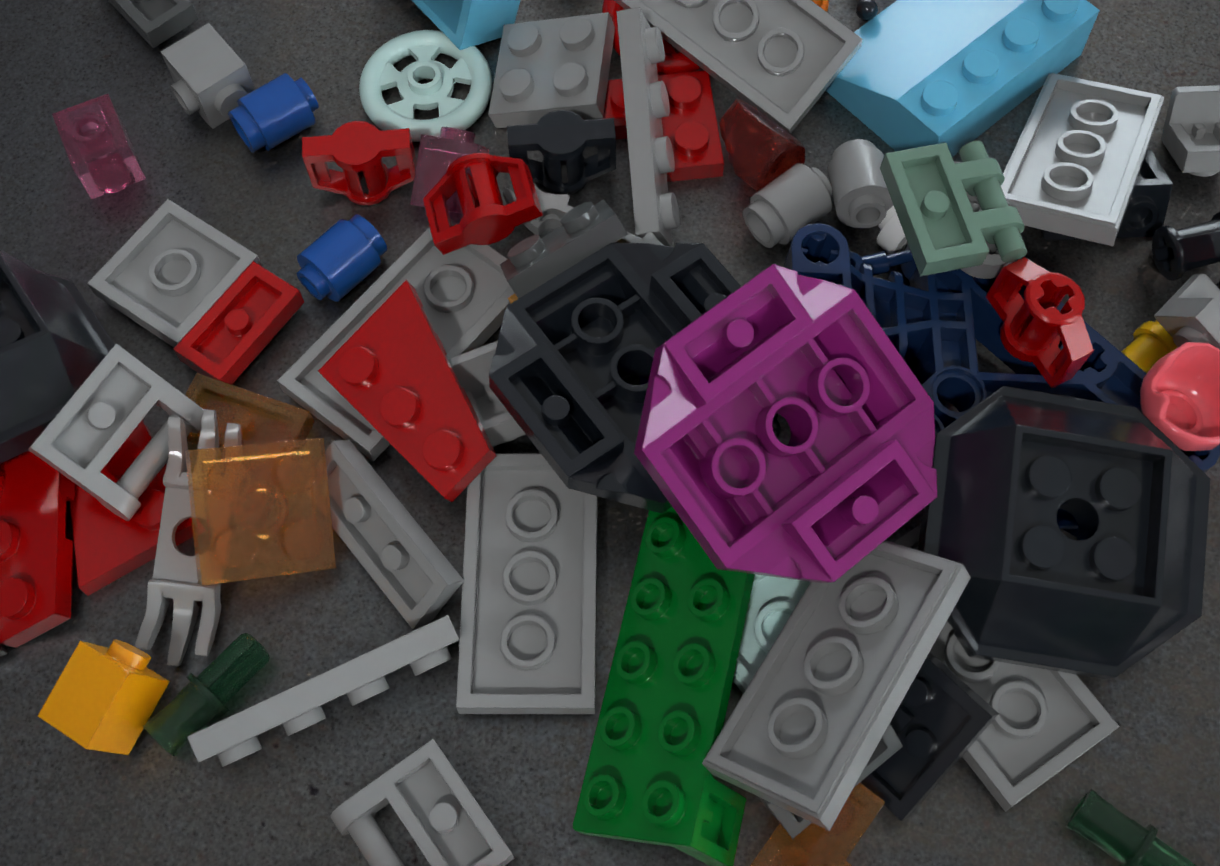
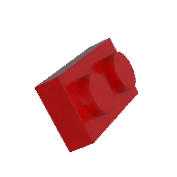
[173,261,304,391]

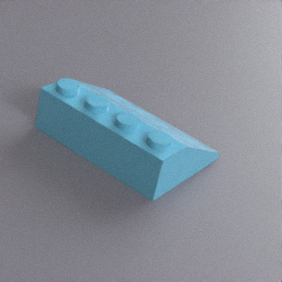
[826,0,1100,157]

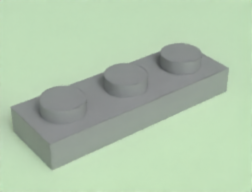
[300,439,464,629]

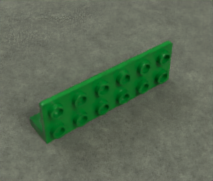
[573,507,755,866]

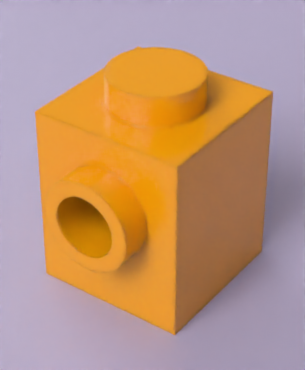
[37,639,170,755]

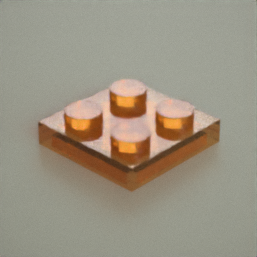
[185,438,336,586]

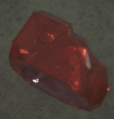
[719,98,805,192]

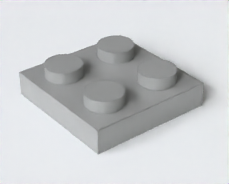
[488,12,615,128]
[87,199,263,347]

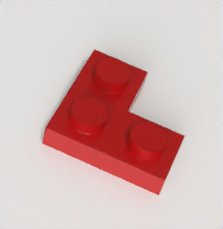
[600,71,724,182]

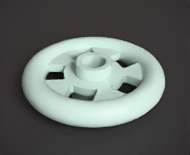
[359,30,493,142]

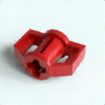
[302,121,417,206]
[423,153,543,255]
[985,257,1094,389]

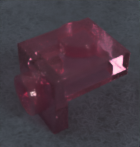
[410,127,489,214]

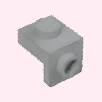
[1161,85,1220,177]
[1154,274,1220,349]
[448,341,525,446]

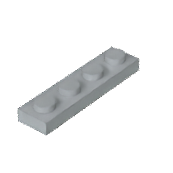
[616,7,680,247]
[187,615,459,767]

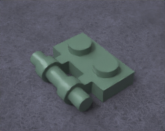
[880,141,1027,277]

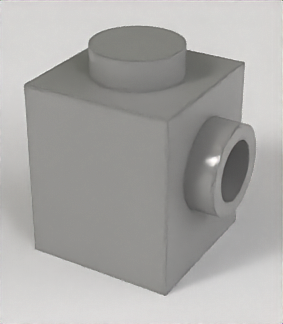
[161,23,255,129]

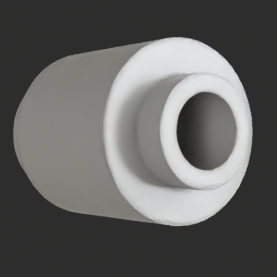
[828,139,893,228]
[743,163,832,248]

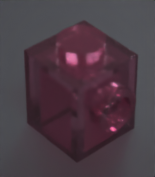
[52,94,146,200]

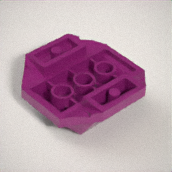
[634,264,937,583]

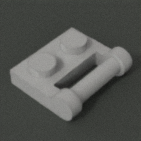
[28,343,203,521]
[330,739,515,866]

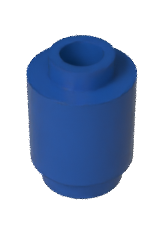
[228,73,319,153]
[296,214,387,302]

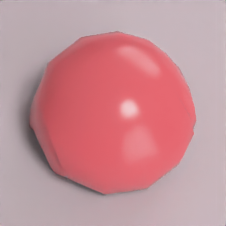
[1140,342,1220,451]

